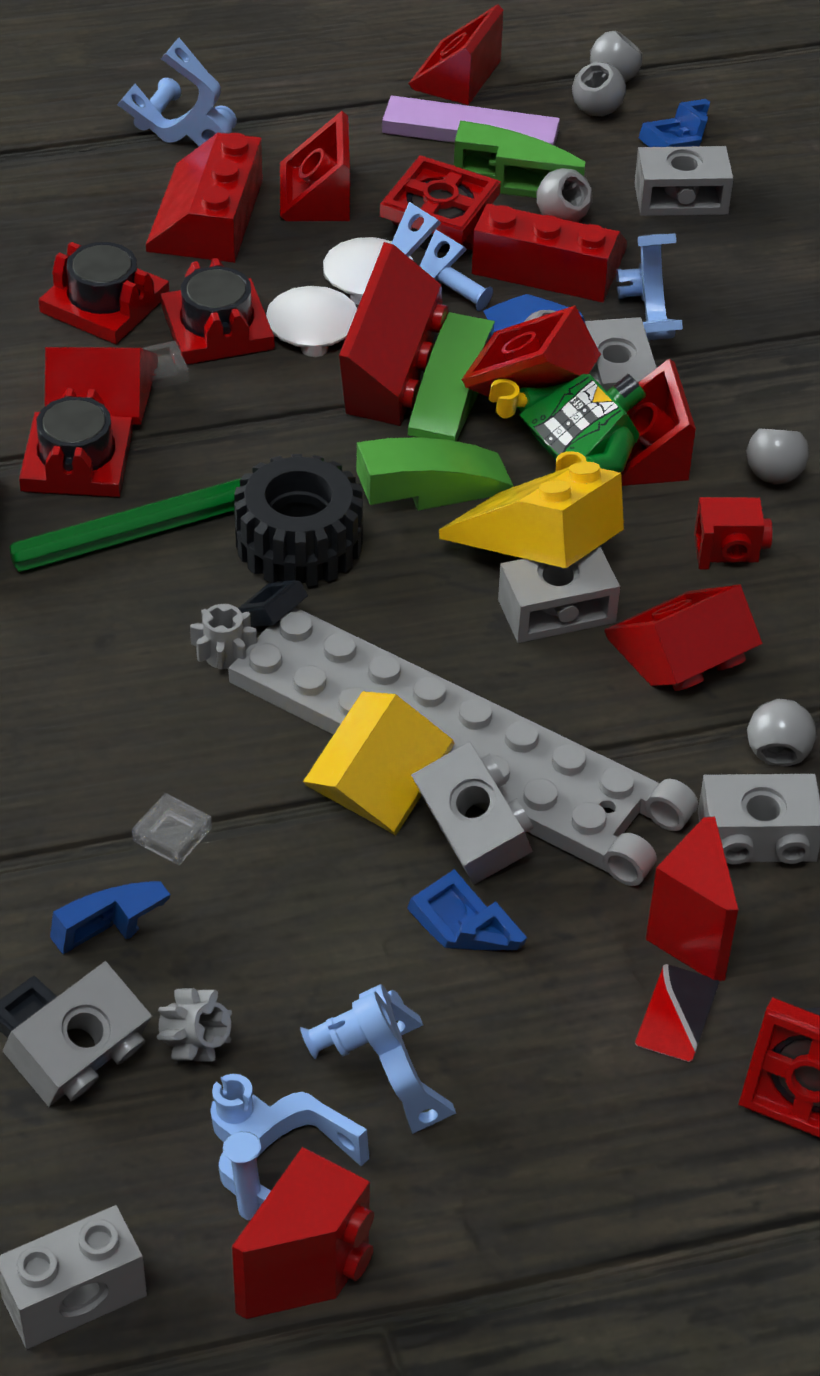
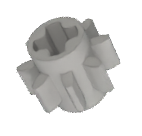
[190,604,257,669]
[157,988,232,1061]

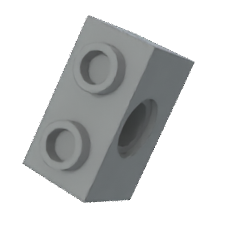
[634,146,733,216]
[585,317,656,391]
[498,546,620,643]
[411,741,533,885]
[698,774,820,864]
[3,961,152,1107]
[0,1205,147,1350]

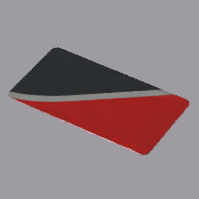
[635,964,719,1062]

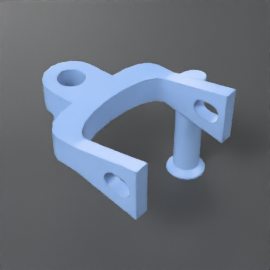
[117,38,237,146]
[391,202,493,311]
[616,233,683,340]
[300,984,456,1134]
[210,1074,369,1220]

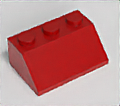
[146,132,263,263]
[472,203,627,303]
[339,242,449,426]

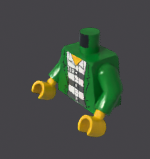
[489,374,646,473]

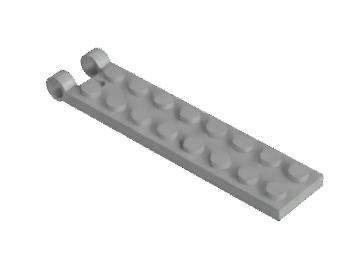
[228,607,698,886]

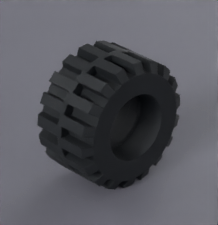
[234,454,363,586]

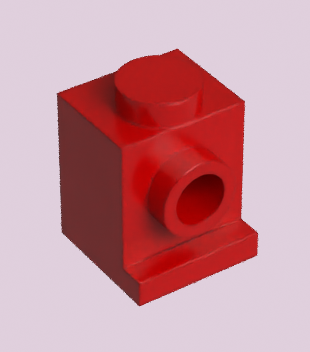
[694,497,773,569]

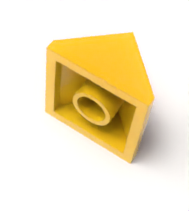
[303,691,455,835]

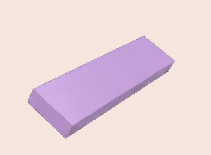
[382,96,560,146]

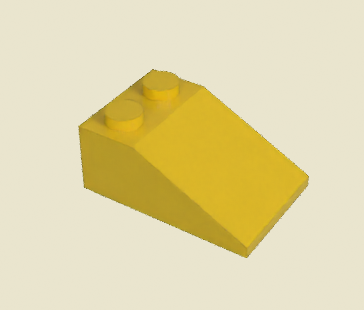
[439,462,624,568]

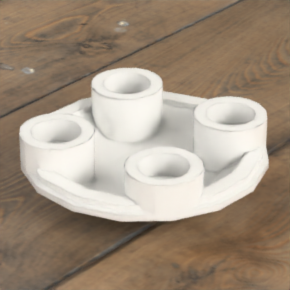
[323,237,413,305]
[266,286,357,357]

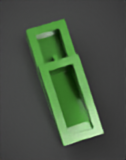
[454,120,586,198]
[407,312,495,441]
[356,437,513,511]

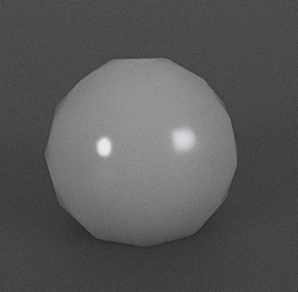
[590,31,643,83]
[572,62,626,117]
[536,168,593,222]
[746,428,810,485]
[747,699,817,767]

